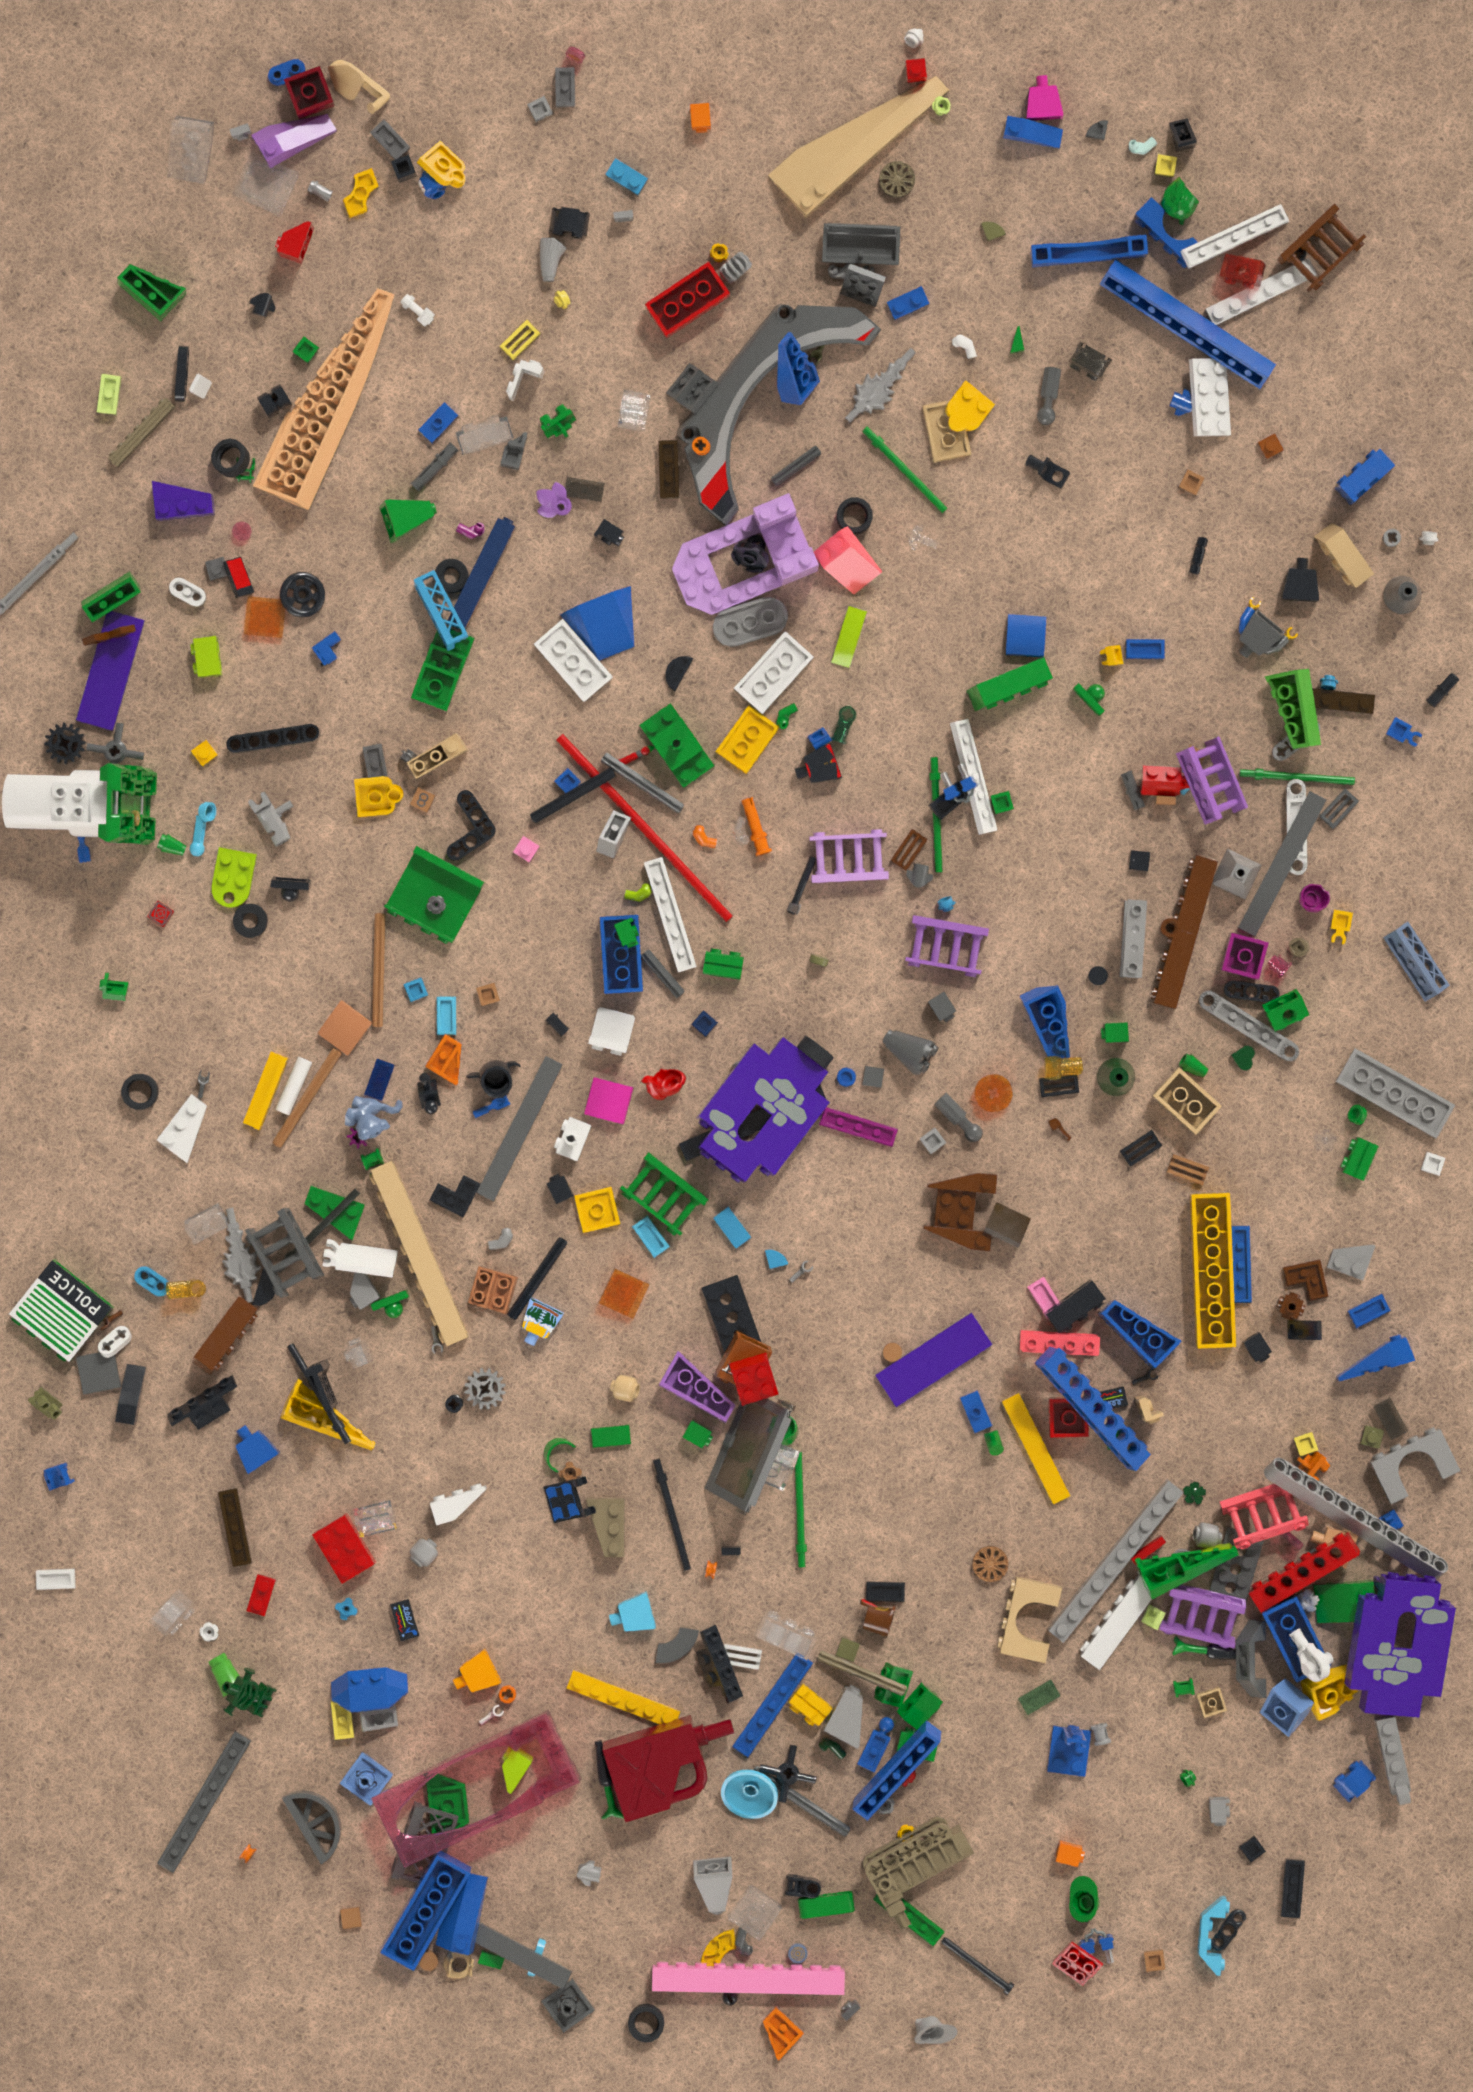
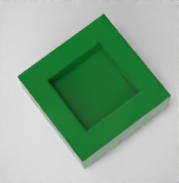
[292,336,320,364]
[990,791,1014,814]

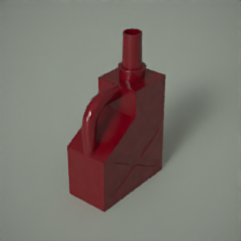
[603,1715,735,1823]

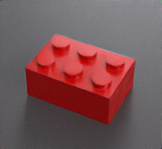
[312,1513,376,1584]

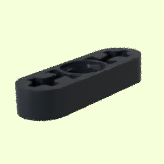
[175,346,189,402]
[1224,981,1280,1002]

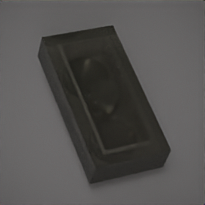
[565,477,605,503]
[1373,1397,1408,1440]

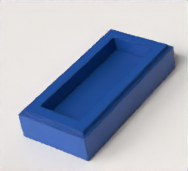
[1126,639,1165,659]
[1348,1293,1391,1328]

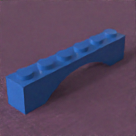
[1030,235,1148,268]

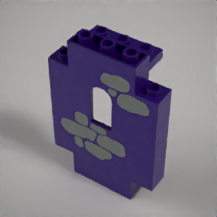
[696,1037,830,1183]
[1344,1572,1456,1718]

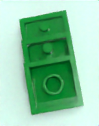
[411,627,475,711]

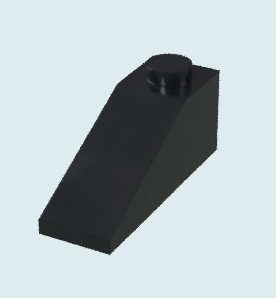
[115,1364,146,1425]

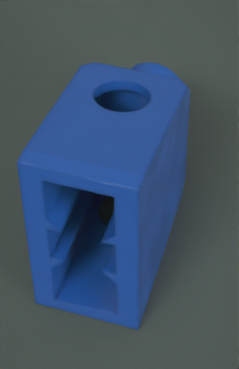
[236,1425,280,1474]

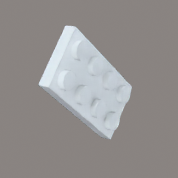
[1189,358,1231,436]
[534,619,613,702]
[734,631,814,714]

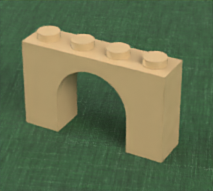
[997,1576,1062,1663]

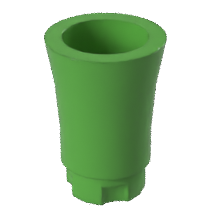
[208,1653,240,1697]

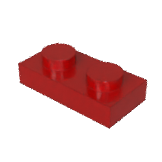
[246,1574,276,1617]

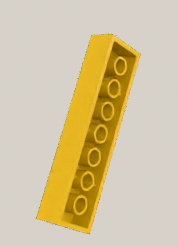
[1190,1192,1236,1349]

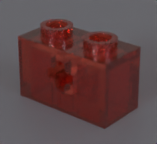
[1219,253,1266,289]

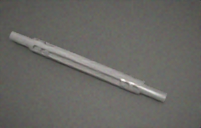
[0,532,79,615]

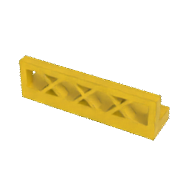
[243,1051,289,1130]

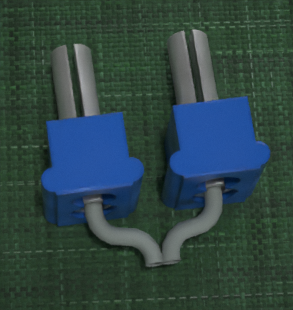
[940,763,979,803]
[1079,1928,1114,1964]

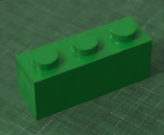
[81,571,141,623]

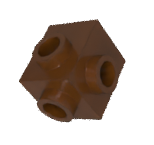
[1276,1292,1305,1320]

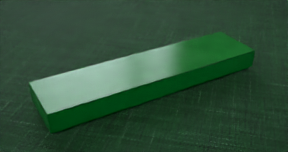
[873,1894,945,1947]

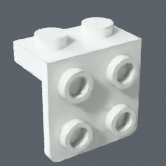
[506,360,545,401]
[588,1007,635,1056]

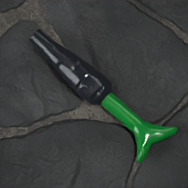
[1172,1636,1236,1660]
[595,1740,624,1819]

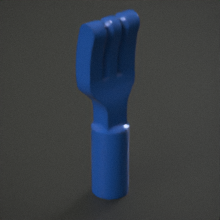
[77,837,91,863]
[473,1095,510,1118]

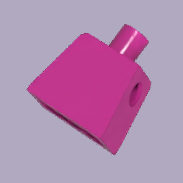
[1026,75,1064,121]

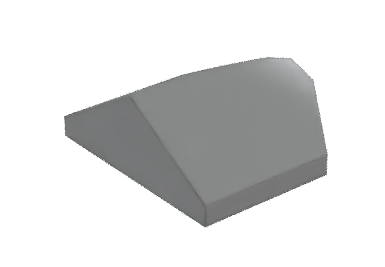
[360,1703,398,1732]

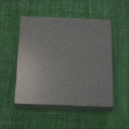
[76,1350,122,1395]

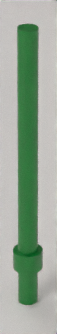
[862,426,948,513]
[929,757,943,872]
[1239,768,1355,785]
[794,1452,807,1568]

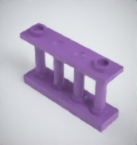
[1176,736,1248,825]
[905,915,989,977]
[1159,1584,1246,1648]

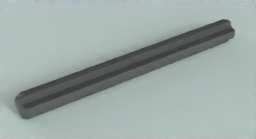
[753,1766,850,1837]

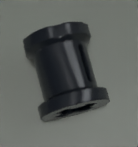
[445,1394,463,1413]

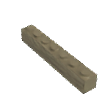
[108,398,175,467]

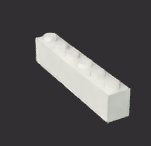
[1080,1570,1151,1670]

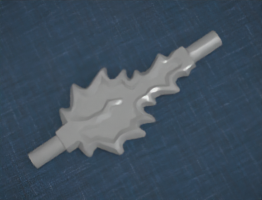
[845,348,916,423]
[222,1208,261,1302]

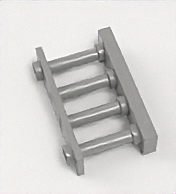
[1119,899,1147,978]

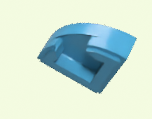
[765,1250,788,1269]

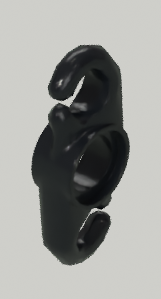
[1211,1909,1246,1951]

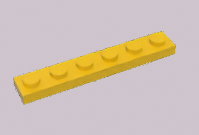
[567,1670,681,1724]

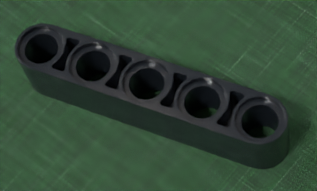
[226,724,321,754]

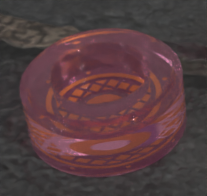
[565,46,585,63]
[232,521,252,541]

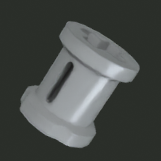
[1091,1723,1111,1746]

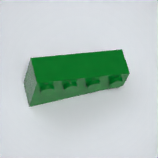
[966,657,1053,712]

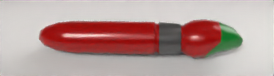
[619,745,655,765]

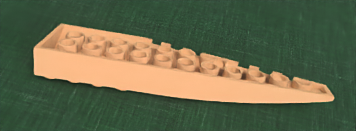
[253,288,394,510]

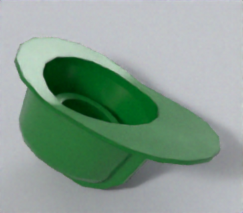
[1069,1876,1100,1922]

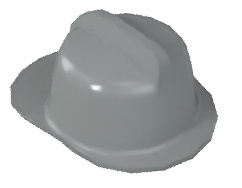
[914,2016,958,2044]

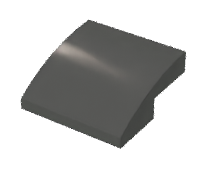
[666,363,719,414]

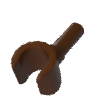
[1048,1118,1071,1141]
[100,1310,123,1330]

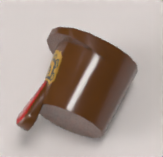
[860,1599,896,1638]

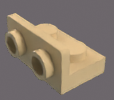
[1134,1395,1164,1424]

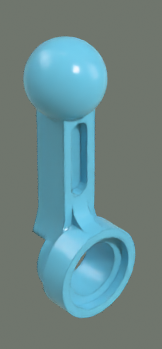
[189,802,216,857]

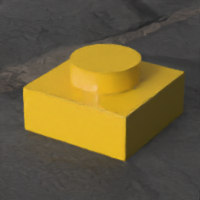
[191,740,218,766]

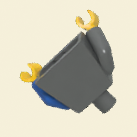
[1238,597,1298,658]

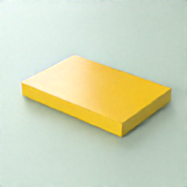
[715,705,779,774]

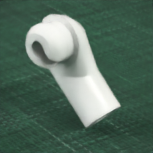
[952,335,977,359]

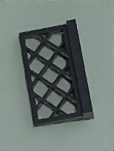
[303,1359,338,1411]

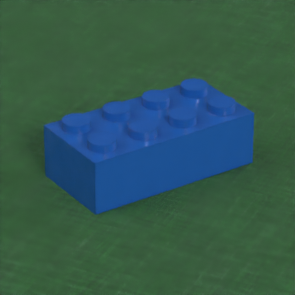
[600,915,643,994]
[1261,1594,1331,1682]

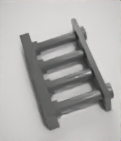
[245,1208,324,1298]

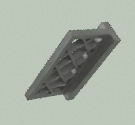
[391,1801,459,1883]

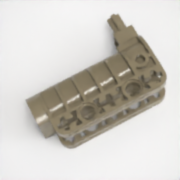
[863,1816,974,1929]

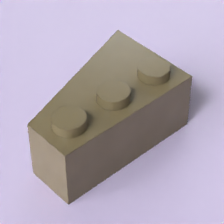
[586,1497,625,1557]

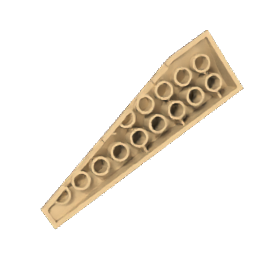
[768,76,949,218]

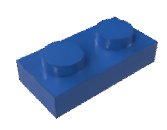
[887,286,930,320]

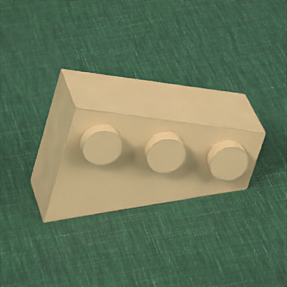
[1314,523,1374,588]

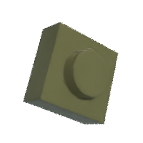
[1360,1425,1384,1449]

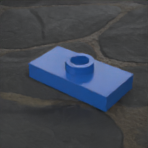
[418,402,458,444]
[960,1390,992,1433]

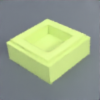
[1141,1604,1166,1630]

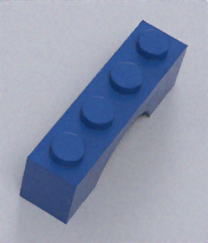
[1134,197,1198,269]

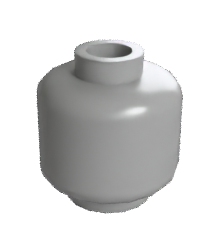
[1192,1522,1222,1548]
[410,1538,438,1567]

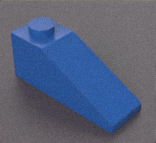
[1003,116,1063,149]

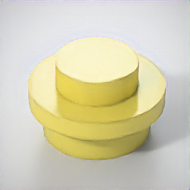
[554,290,570,309]

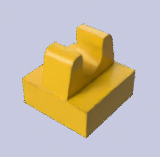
[1100,645,1124,666]

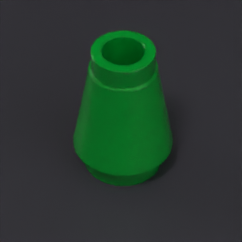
[157,834,187,856]
[1179,1053,1209,1078]

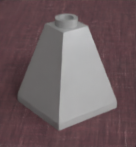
[1212,849,1262,900]
[693,1857,732,1915]

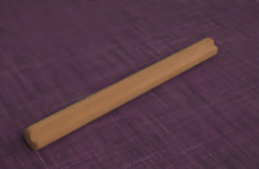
[372,913,385,1027]
[272,1048,342,1148]

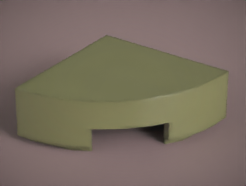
[981,222,1006,241]

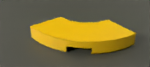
[701,1929,736,1966]

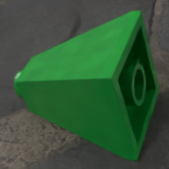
[379,499,437,543]

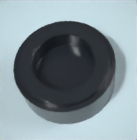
[1088,966,1108,985]

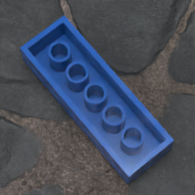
[380,1849,471,1971]

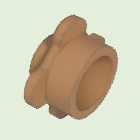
[559,1461,582,1481]

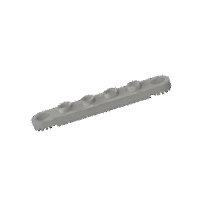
[1199,991,1299,1061]

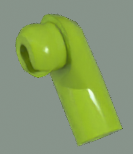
[624,883,652,902]

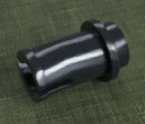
[545,1012,570,1037]

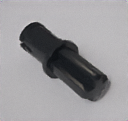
[1426,673,1459,708]

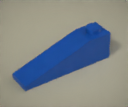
[1019,985,1070,1068]

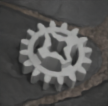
[464,1368,506,1409]

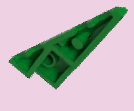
[1135,1546,1239,1600]

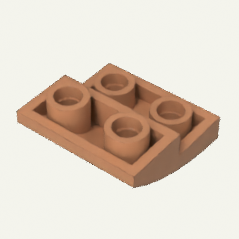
[317,1000,372,1056]
[468,1266,518,1314]

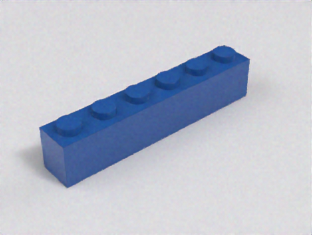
[853,1720,941,1821]

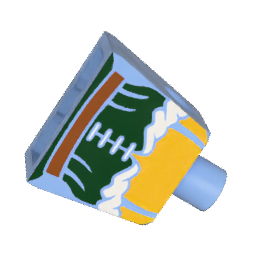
[522,1297,564,1346]

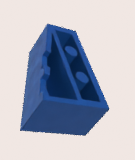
[1335,449,1395,506]

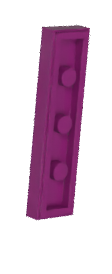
[819,1107,898,1147]

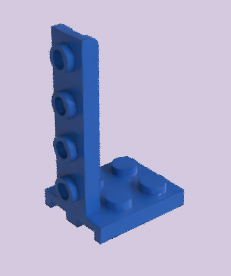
[1047,1725,1091,1777]

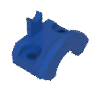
[43,1462,75,1491]

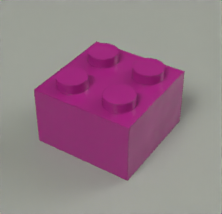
[1220,933,1269,980]

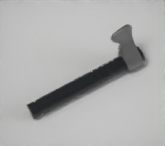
[787,856,816,915]

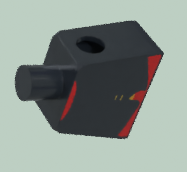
[795,743,842,784]

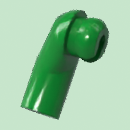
[776,703,798,729]

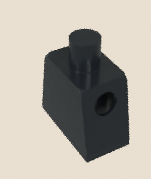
[1281,558,1319,602]

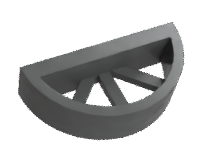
[282,1791,341,1864]

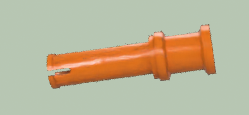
[741,797,772,856]

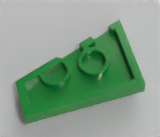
[304,1186,365,1241]

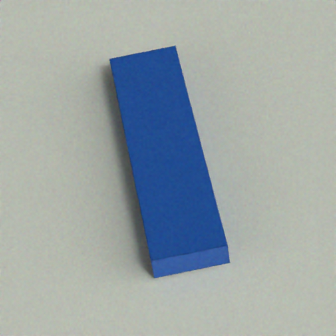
[1231,1226,1252,1303]

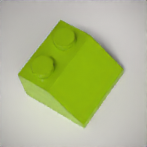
[502,1744,533,1794]

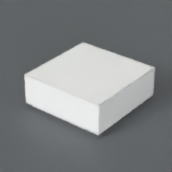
[1421,1152,1445,1176]

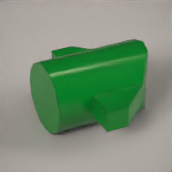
[984,1430,1004,1456]

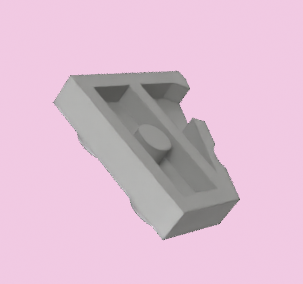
[1327,1244,1375,1280]

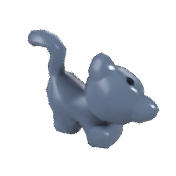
[345,1096,403,1140]

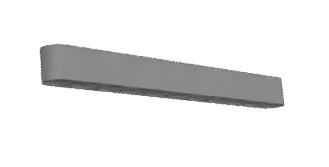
[1264,1457,1448,1580]

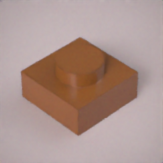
[1258,433,1284,460]

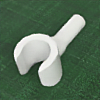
[479,1705,504,1725]

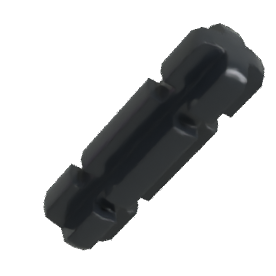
[1189,537,1208,575]

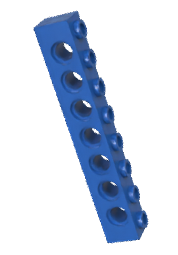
[1035,1347,1151,1471]

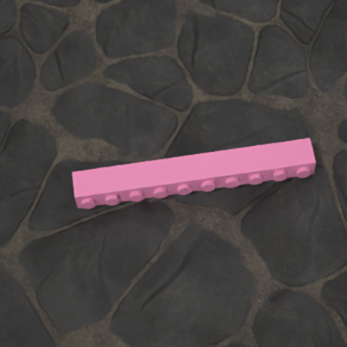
[652,1962,845,1995]

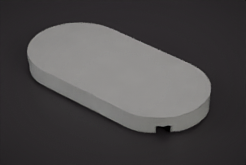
[713,597,788,647]

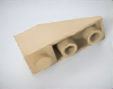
[407,733,468,779]

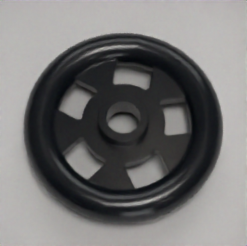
[280,572,325,618]

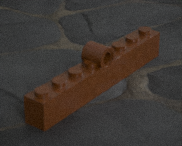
[1151,855,1218,1009]

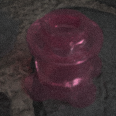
[1268,954,1292,978]

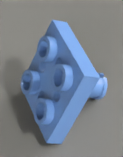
[340,1752,393,1806]

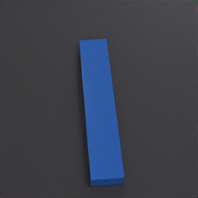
[732,1652,813,1758]

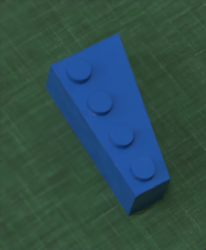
[1098,1300,1182,1369]

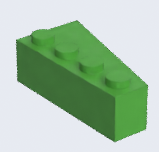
[1265,669,1321,749]

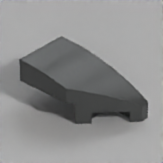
[500,432,528,470]

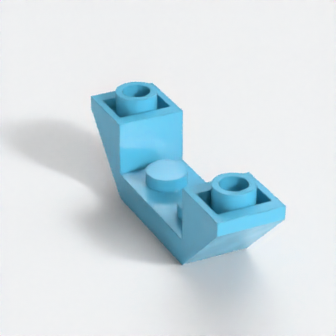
[1197,1896,1230,1976]

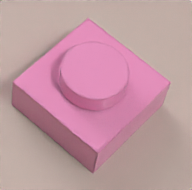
[513,836,540,863]

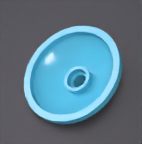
[721,1770,778,1819]

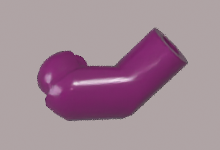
[456,522,485,539]

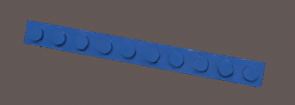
[1100,259,1276,389]

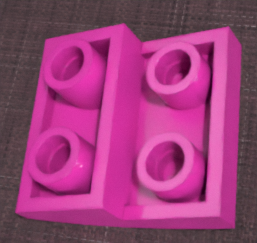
[584,1077,634,1124]

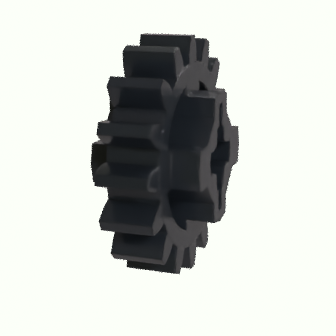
[44,722,87,764]

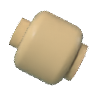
[610,1375,640,1402]

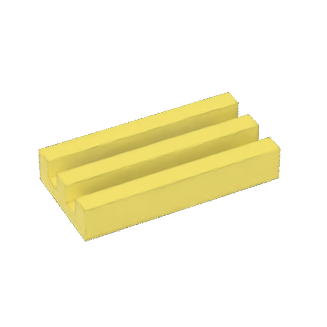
[500,320,540,360]

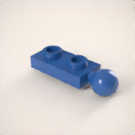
[857,1717,894,1773]

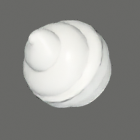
[904,29,924,48]

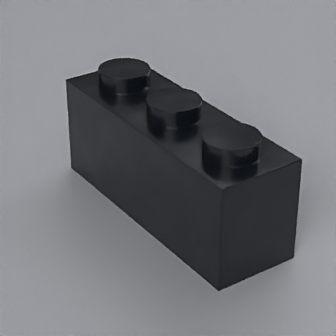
[1044,1279,1106,1333]

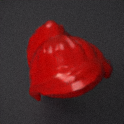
[641,1068,686,1101]

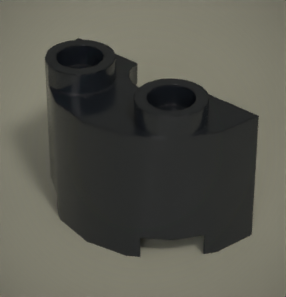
[549,207,590,239]

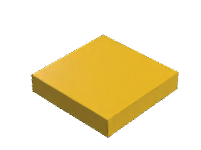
[574,1187,621,1233]

